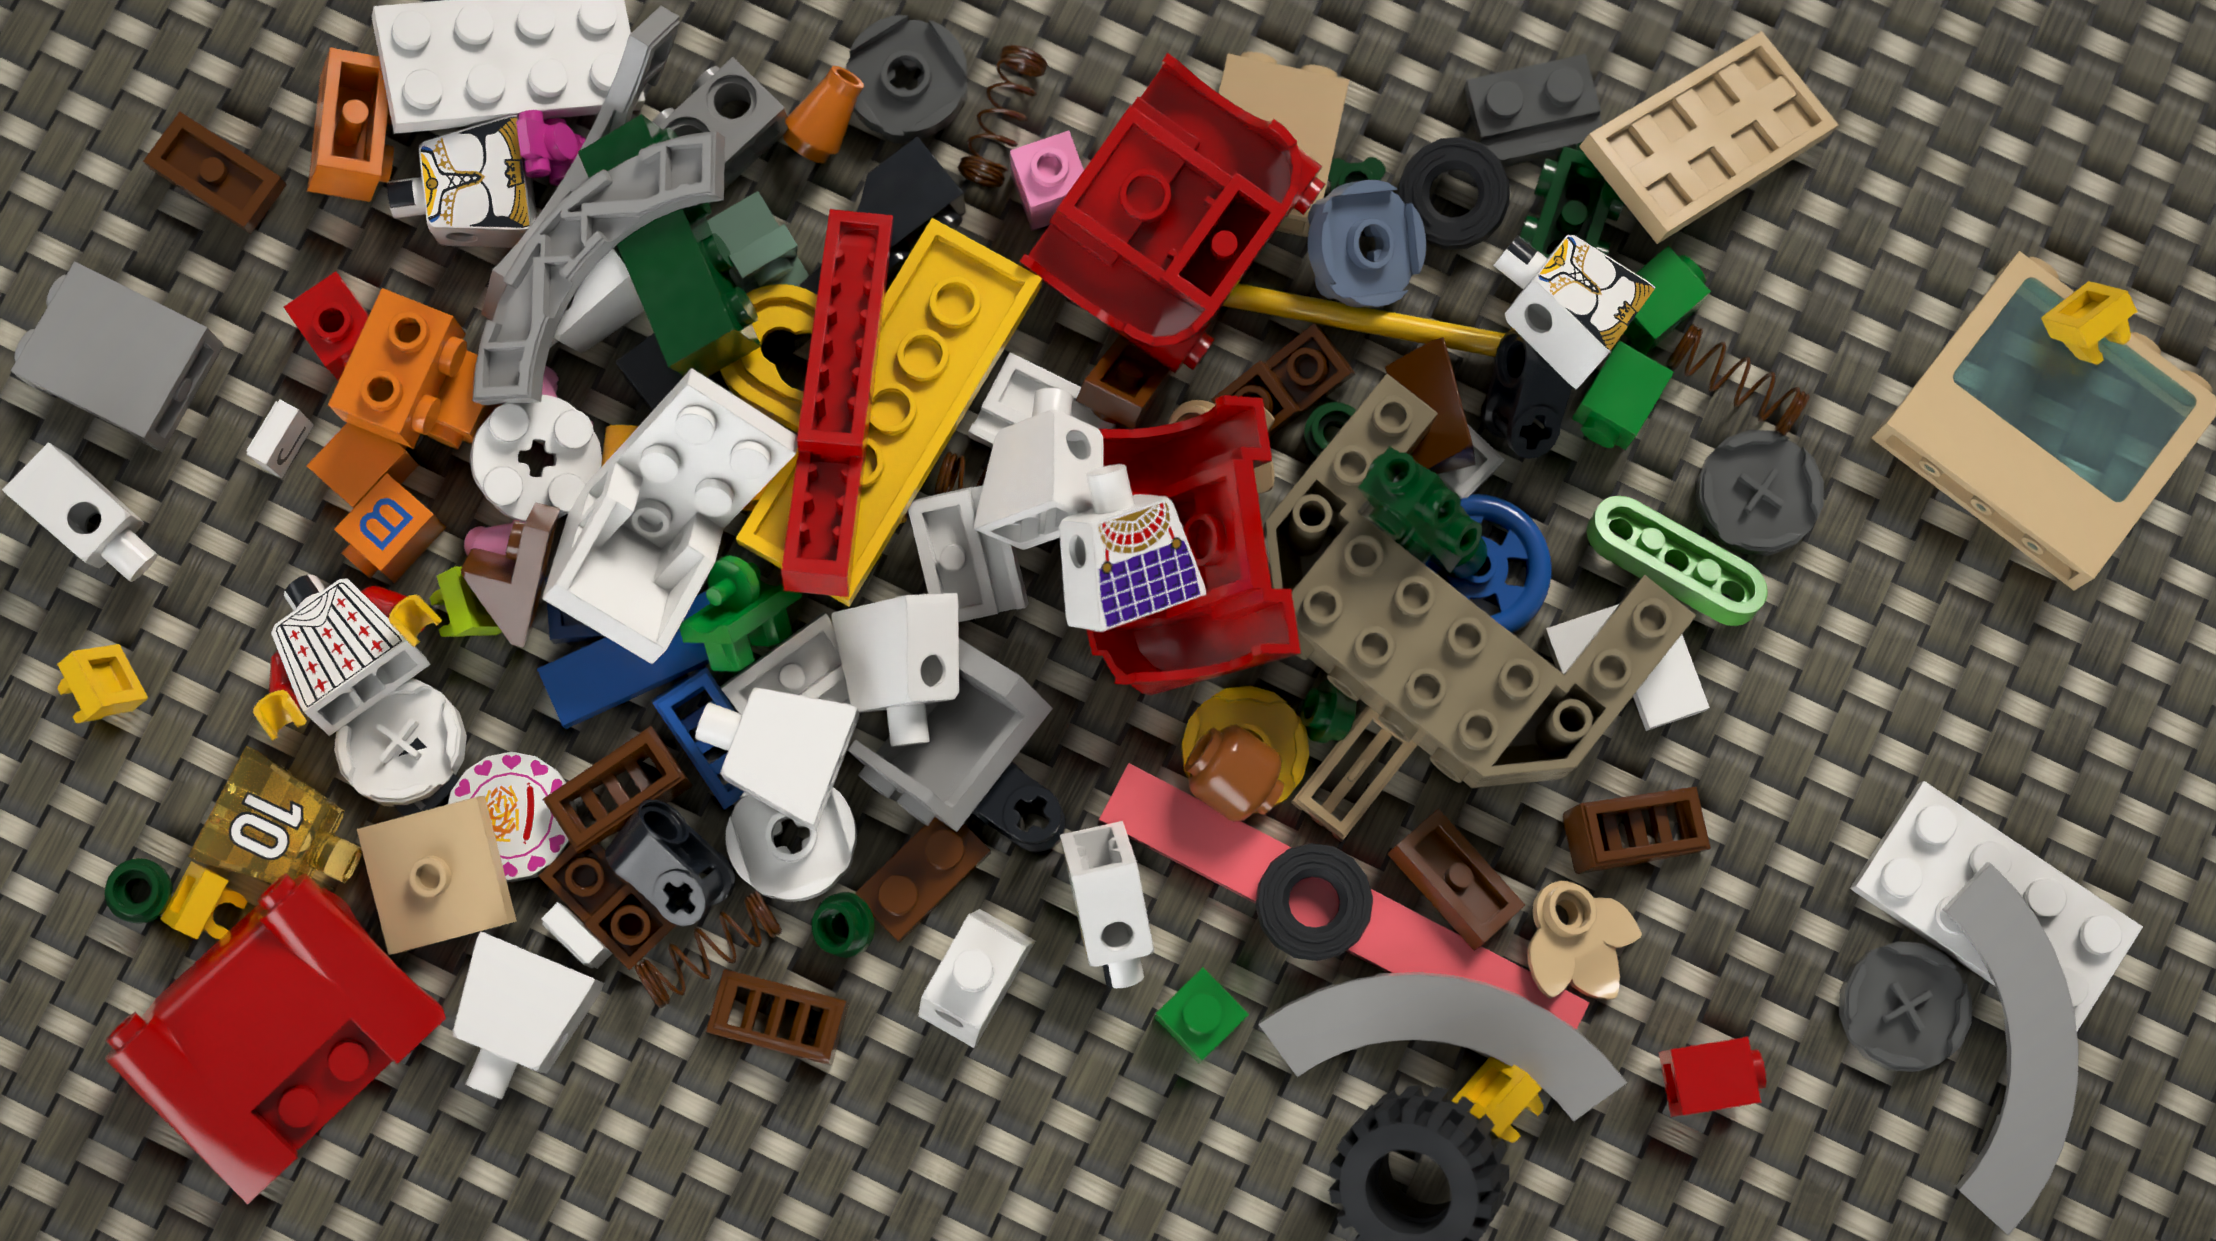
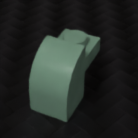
[707,191,809,293]

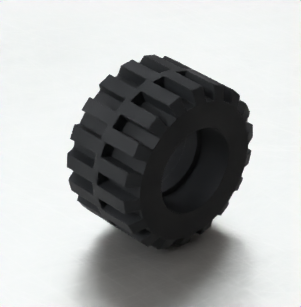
[1329,1085,1510,1241]

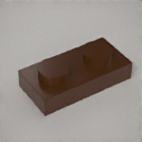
[143,112,287,235]
[1076,335,1172,429]
[1388,809,1525,951]
[855,817,991,943]

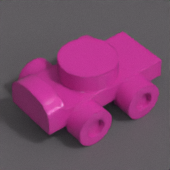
[516,110,586,185]

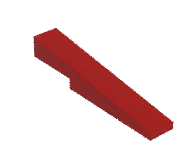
[781,209,893,597]

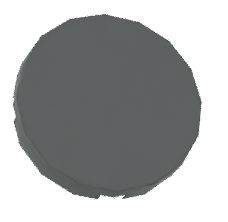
[1696,430,1824,556]
[1839,942,1972,1072]

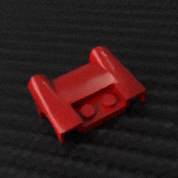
[1020,53,1326,373]
[1086,395,1301,695]
[105,873,446,1204]

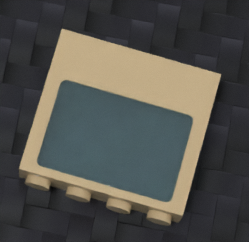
[1871,251,2216,591]

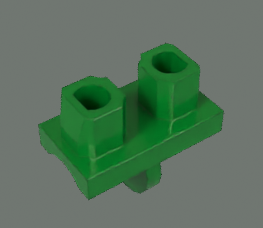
[679,555,802,672]

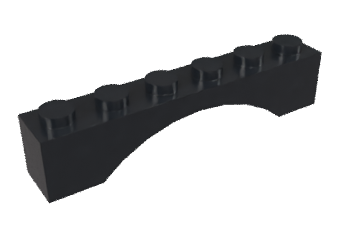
[616,136,966,412]

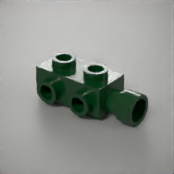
[1519,142,1624,291]
[1357,446,1487,578]

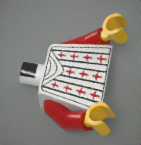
[253,574,442,741]

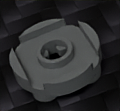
[846,15,968,143]

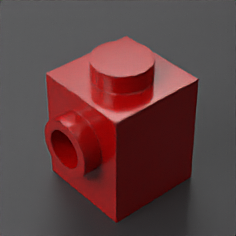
[283,271,369,381]
[1658,1037,1767,1117]

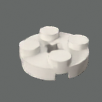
[470,395,602,522]
[726,787,857,902]

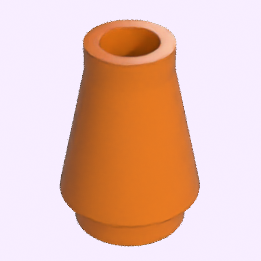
[783,66,864,163]

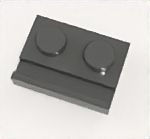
[1464,54,1603,167]

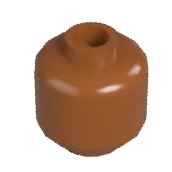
[1184,725,1284,822]

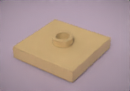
[357,796,517,955]

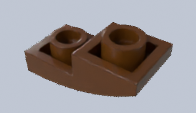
[1211,323,1356,437]
[538,843,677,971]

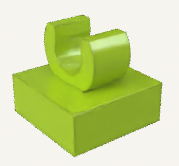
[429,567,502,637]

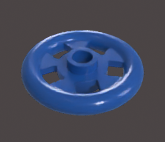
[1425,494,1552,634]

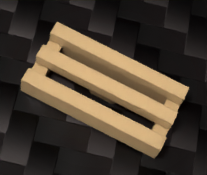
[1291,705,1417,842]

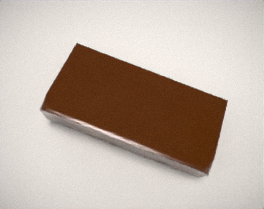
[1385,337,1476,474]

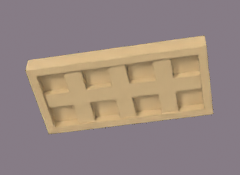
[1579,31,1838,244]

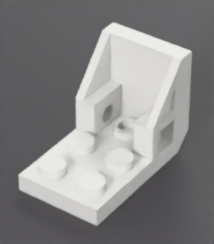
[542,368,798,664]

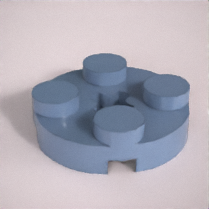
[1308,180,1426,308]

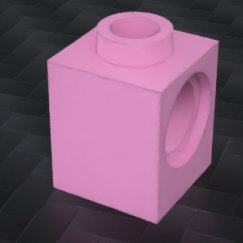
[1010,130,1084,230]

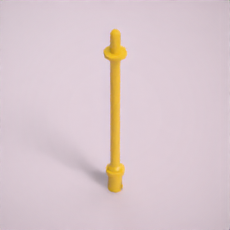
[1222,283,1515,357]

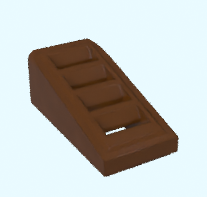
[543,726,693,854]
[1563,786,1711,874]
[706,969,850,1066]

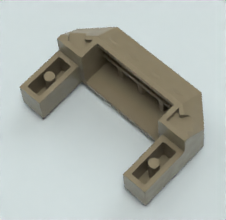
[1263,374,1697,788]

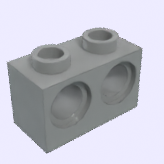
[652,57,788,203]

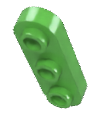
[1586,496,1768,626]

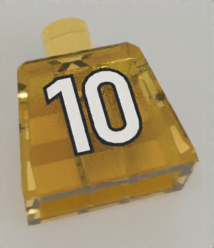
[188,745,362,884]

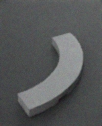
[481,6,680,321]
[472,131,725,405]
[1942,862,2079,1236]
[1258,972,1627,1121]

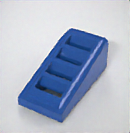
[652,665,744,810]

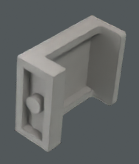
[11,261,224,452]
[848,638,1053,832]

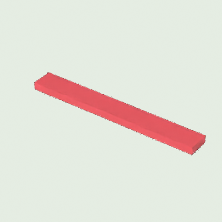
[1099,763,1589,1029]

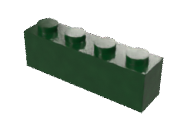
[578,114,761,378]

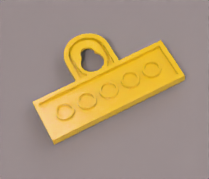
[720,218,1042,607]

